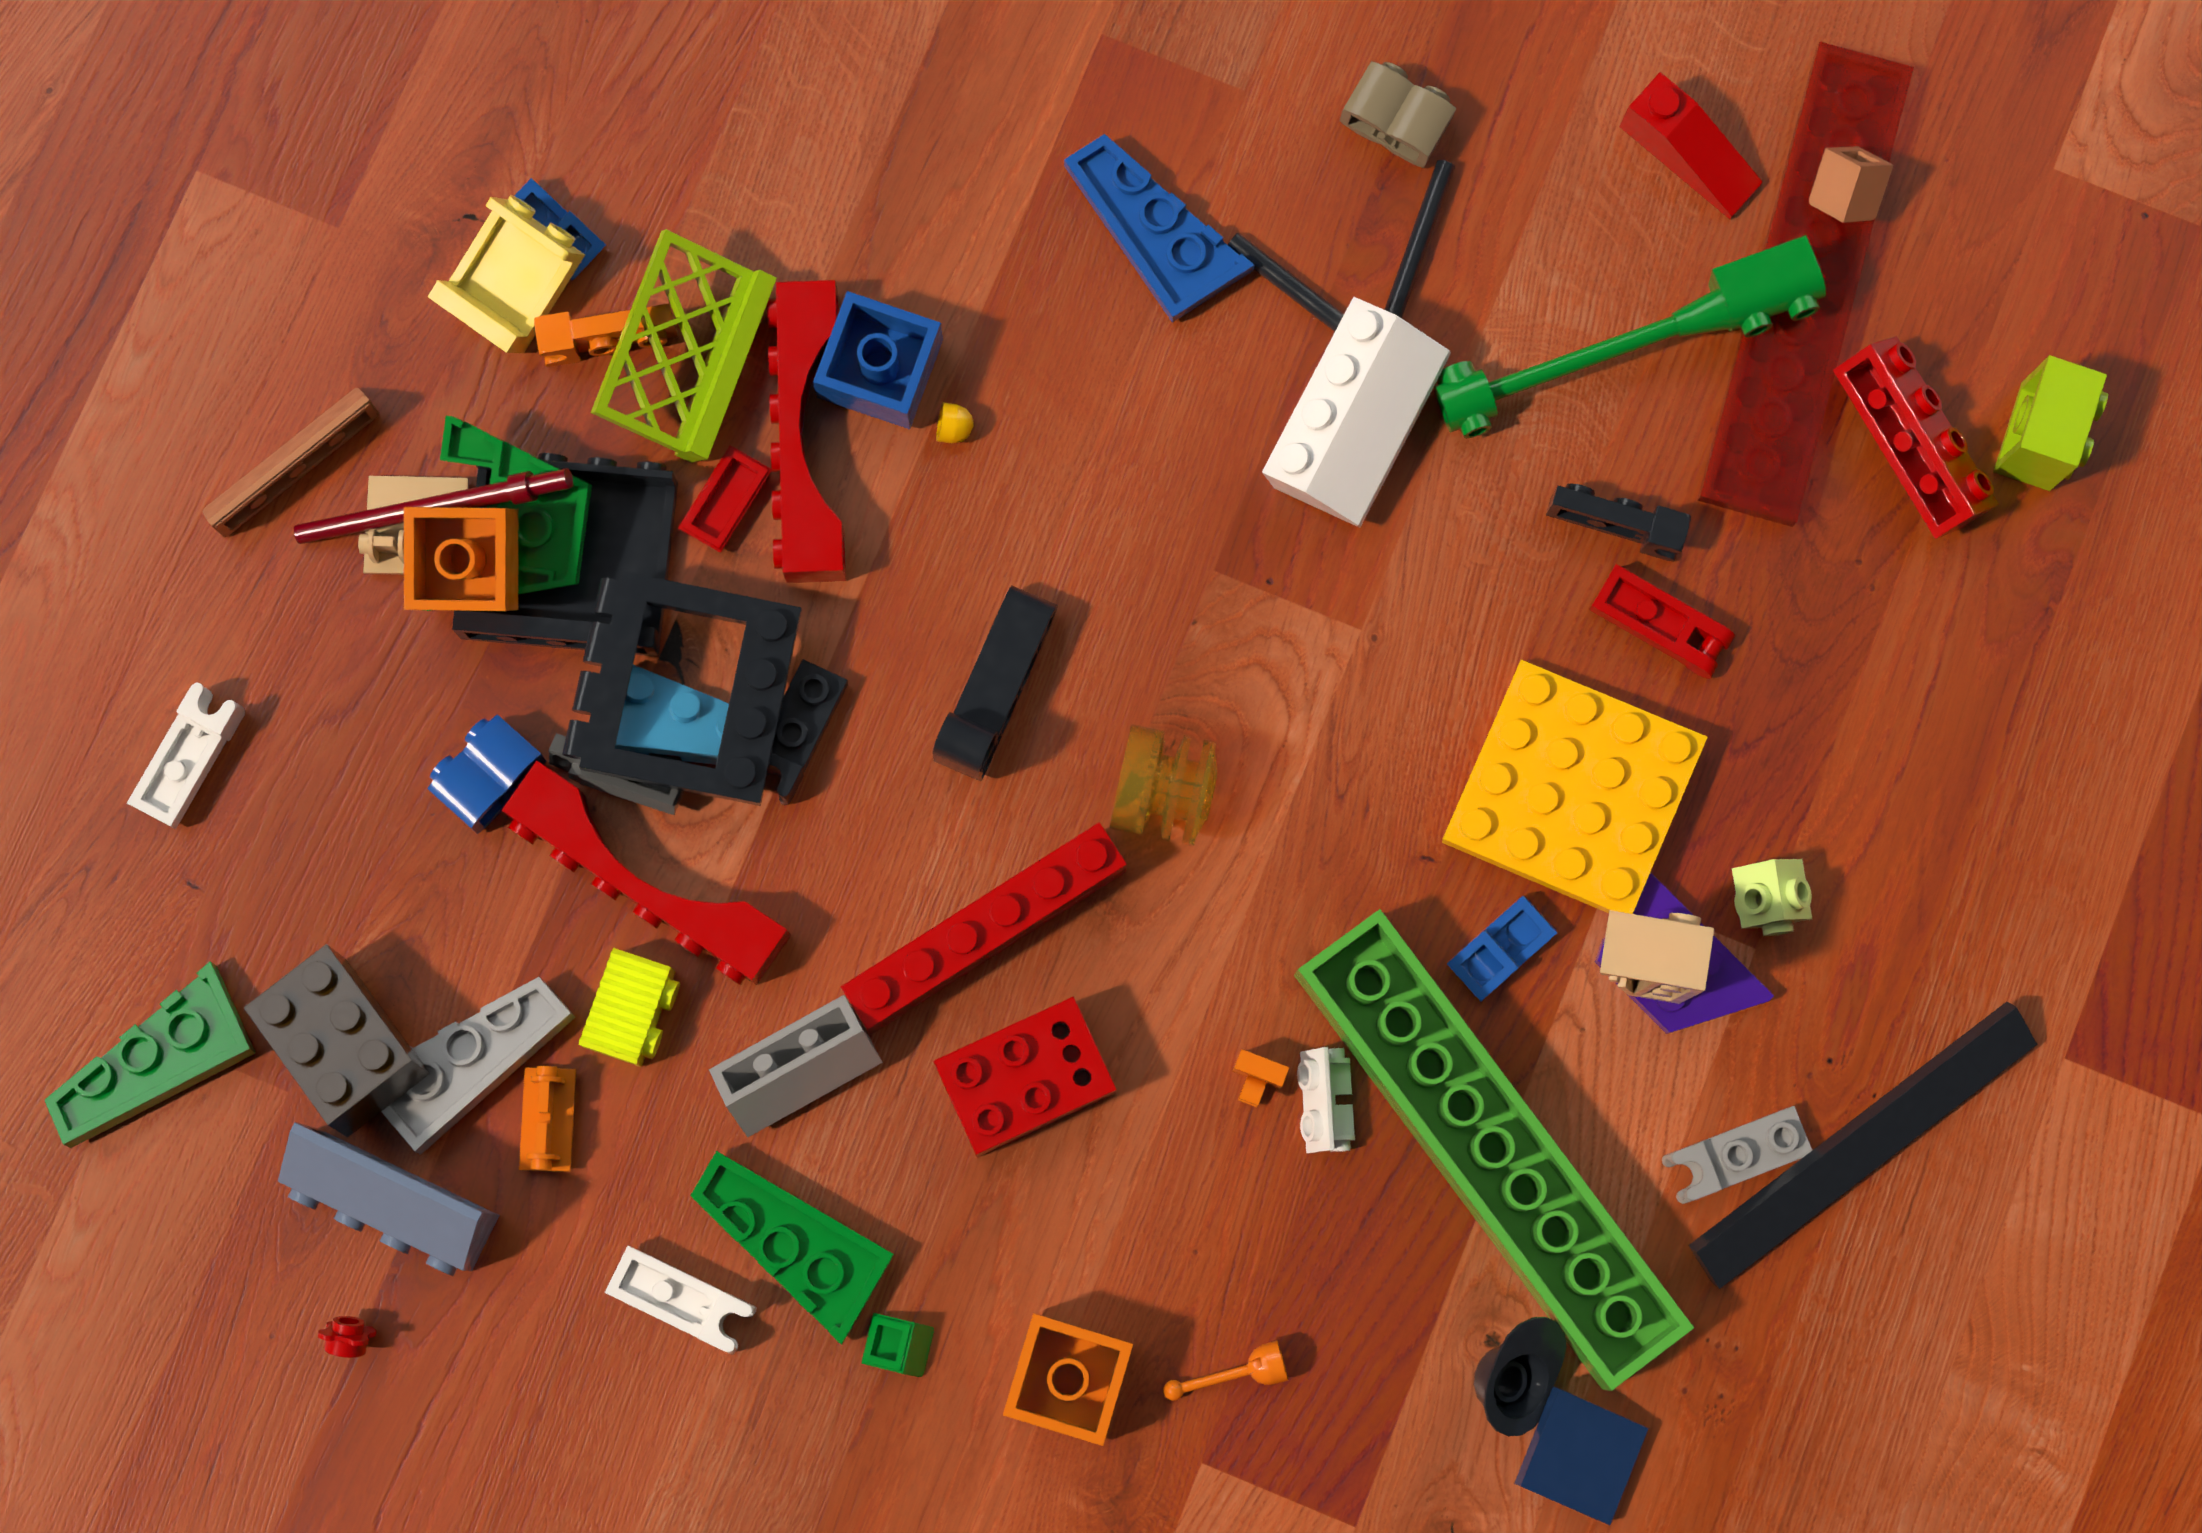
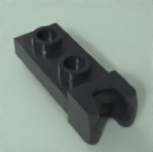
[1546,483,1691,562]
[767,659,848,805]

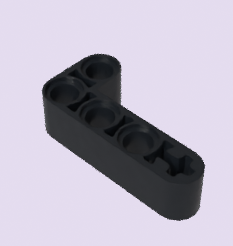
[932,585,1058,781]

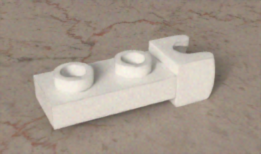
[127,682,245,829]
[605,1246,756,1354]

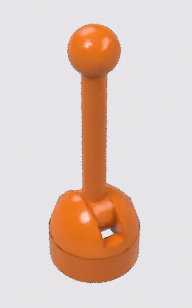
[1163,1340,1288,1401]

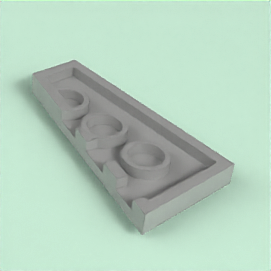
[381,977,576,1155]

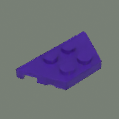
[1595,872,1774,1034]

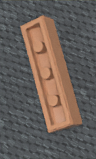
[202,388,379,537]

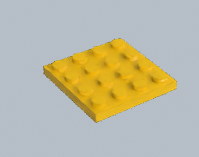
[1442,660,1707,914]

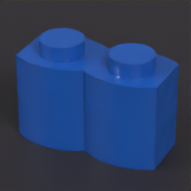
[427,715,546,834]

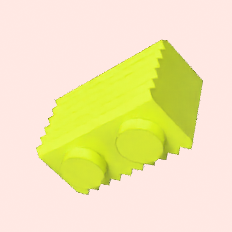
[578,948,680,1067]

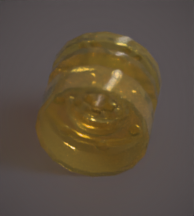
[1110,724,1218,846]

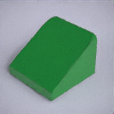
[861,1313,934,1377]

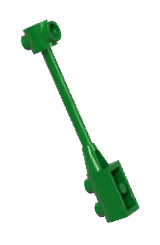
[1434,235,1826,439]

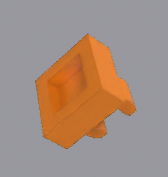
[1232,1049,1289,1108]

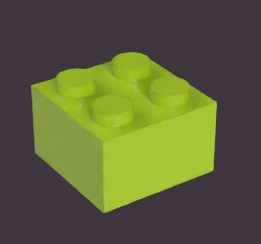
[1993,355,2108,491]

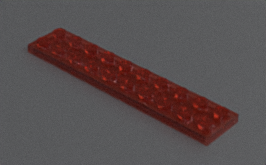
[1697,42,1914,527]

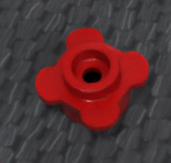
[318,1316,377,1358]

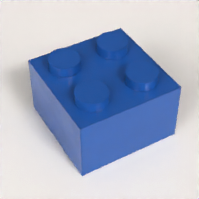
[813,291,943,429]

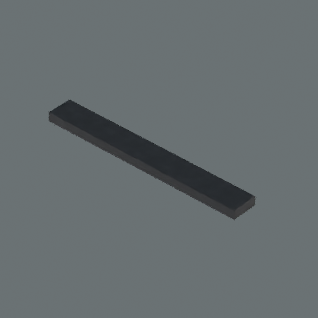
[1688,1002,2038,1289]

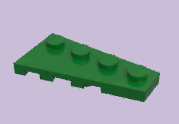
[690,1151,895,1345]

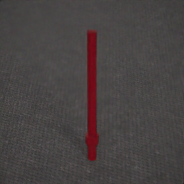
[294,468,573,544]

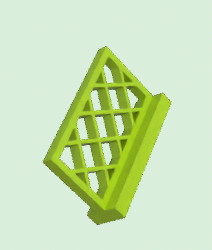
[591,229,777,463]

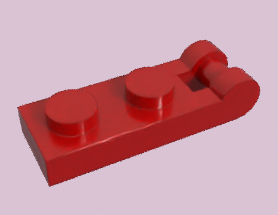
[1589,564,1735,679]

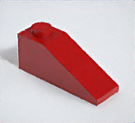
[1619,72,1763,220]

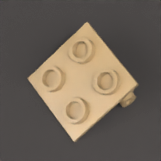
[358,476,469,574]

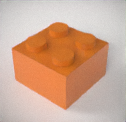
[404,507,518,611]
[1003,1313,1133,1446]

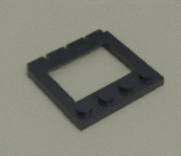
[562,571,802,806]

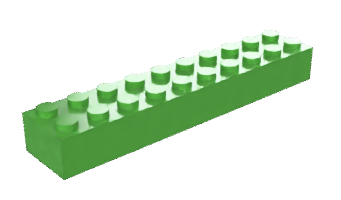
[1294,909,1694,1391]

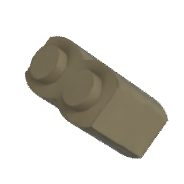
[1339,61,1456,168]

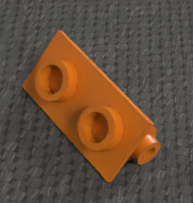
[519,1066,576,1172]

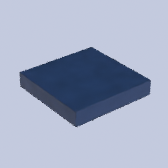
[1514,1387,1649,1525]

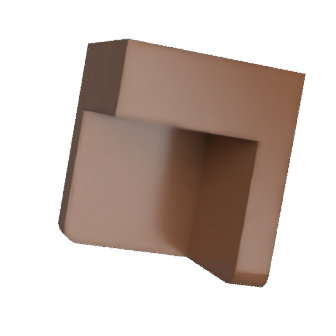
[1809,146,1893,223]

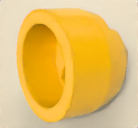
[936,402,974,444]

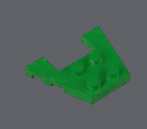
[425,415,592,611]

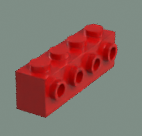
[1833,336,1999,539]

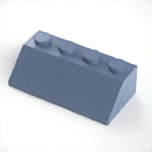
[278,1122,500,1276]

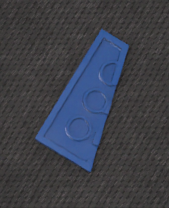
[1064,134,1254,323]

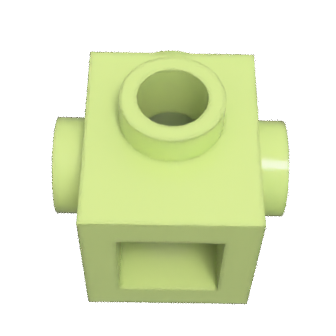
[1732,859,1812,936]

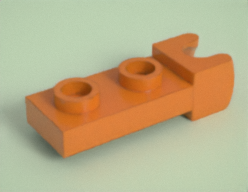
[534,303,678,367]

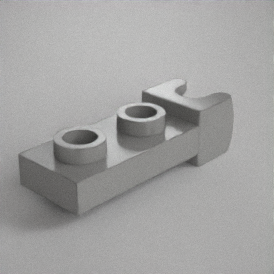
[1662,1106,1812,1204]

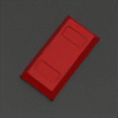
[678,445,772,554]

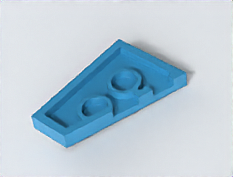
[615,665,729,765]

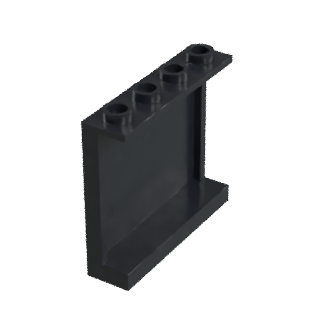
[452,453,678,657]

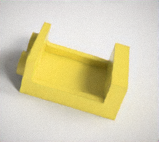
[428,195,585,353]

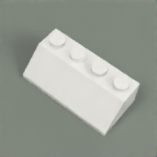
[1262,297,1451,528]

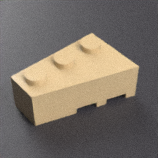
[1600,910,1714,1004]

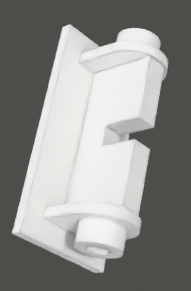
[1297,1047,1355,1153]

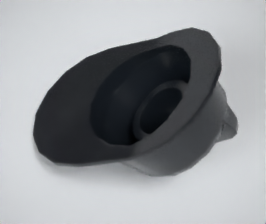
[1473,1317,1567,1437]

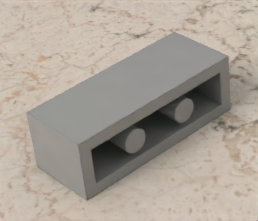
[709,995,883,1137]

